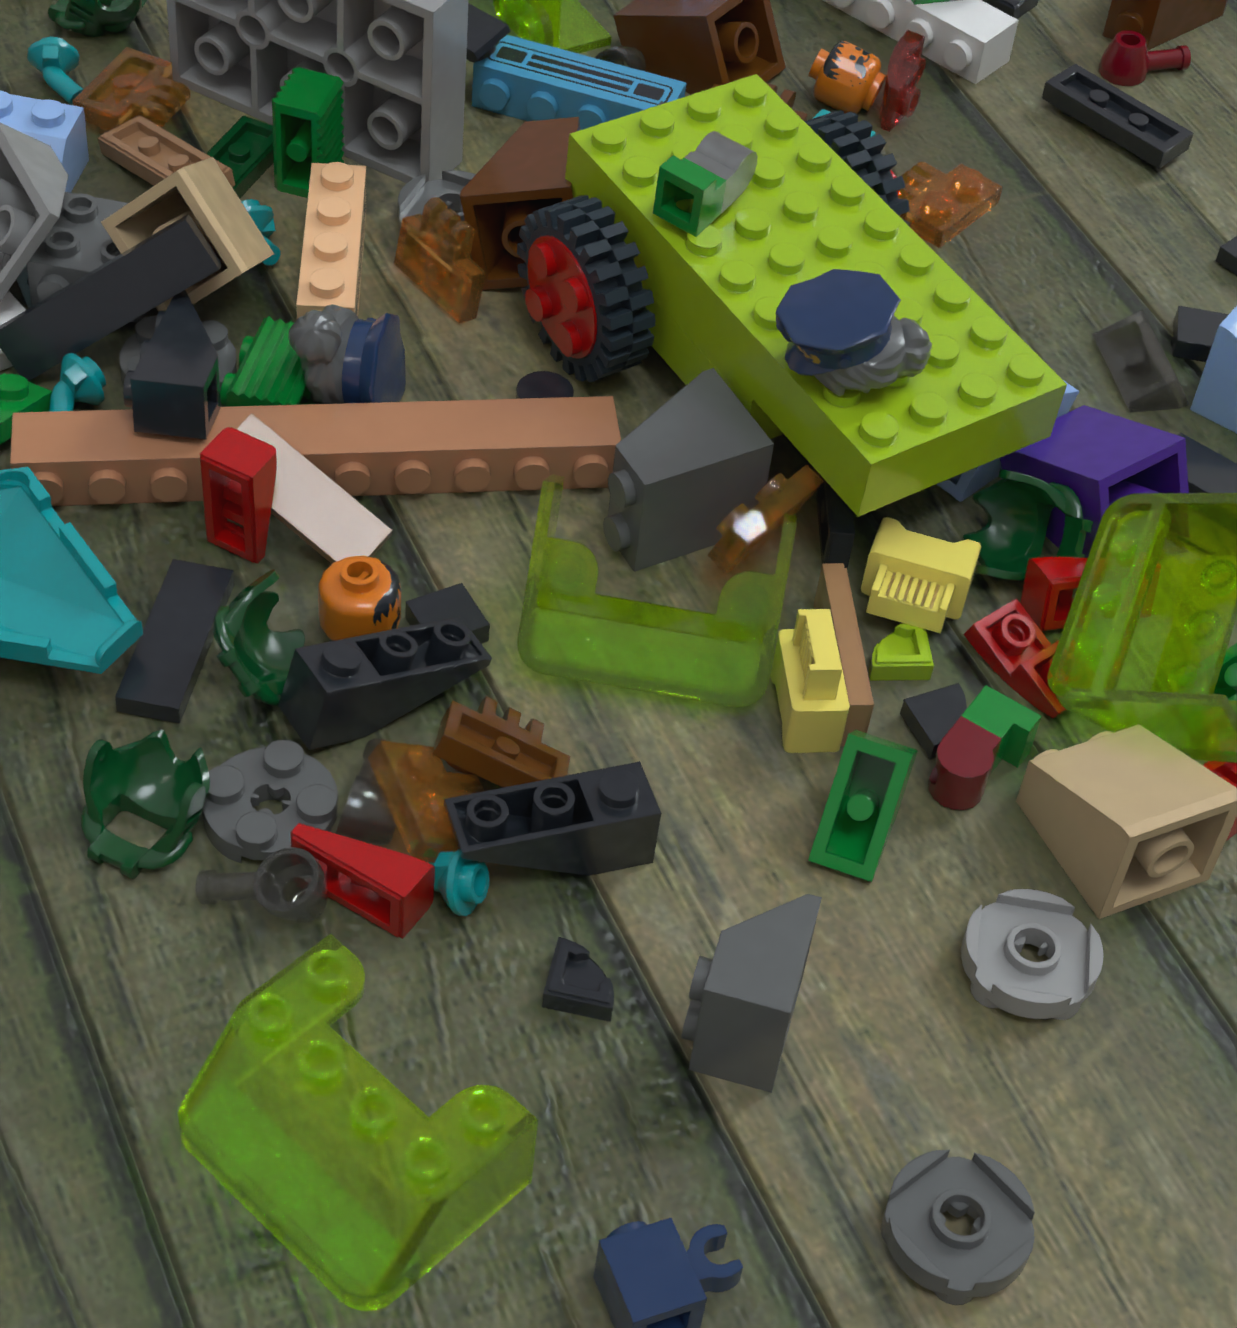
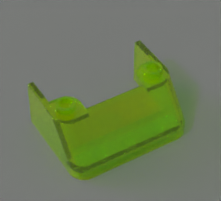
[517,474,797,707]

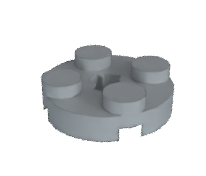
[961,889,1103,1020]

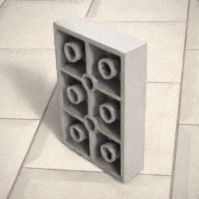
[167,0,469,183]

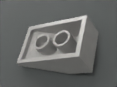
[0,123,68,302]

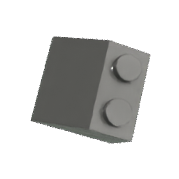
[681,894,822,1093]

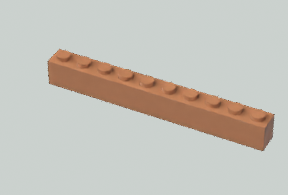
[10,396,621,506]

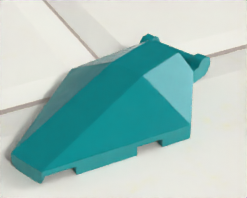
[0,467,143,674]

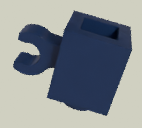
[593,1218,743,1328]

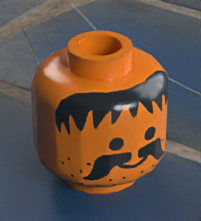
[808,41,886,114]
[318,556,401,641]

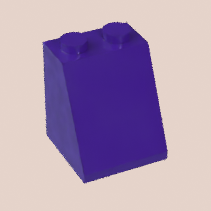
[1000,405,1192,587]

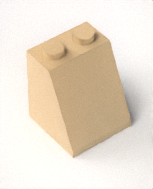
[101,157,274,311]
[1016,724,1237,919]

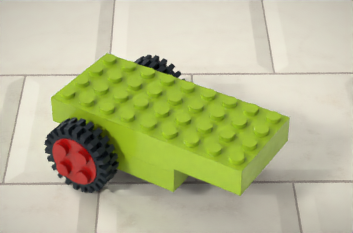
[517,74,1067,517]

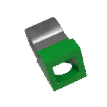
[653,131,758,237]

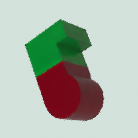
[928,685,1042,810]

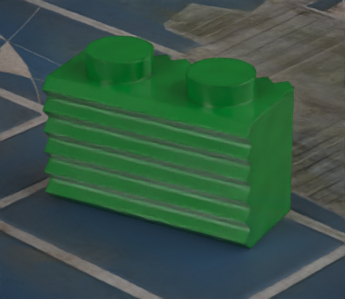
[272,67,345,198]
[220,316,316,407]

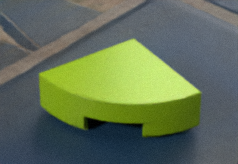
[869,623,934,681]

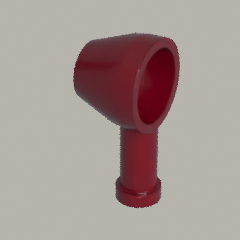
[1099,30,1191,86]

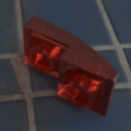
[879,30,926,132]

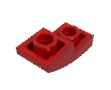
[963,598,1102,719]

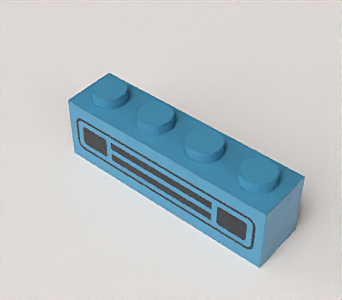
[472,35,686,130]

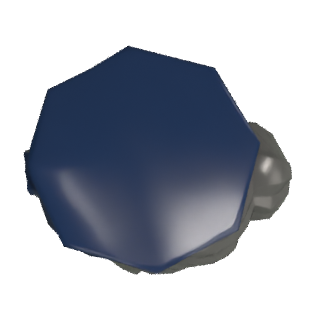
[775,269,932,396]
[288,304,406,404]

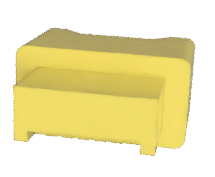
[861,517,981,634]
[771,609,850,753]

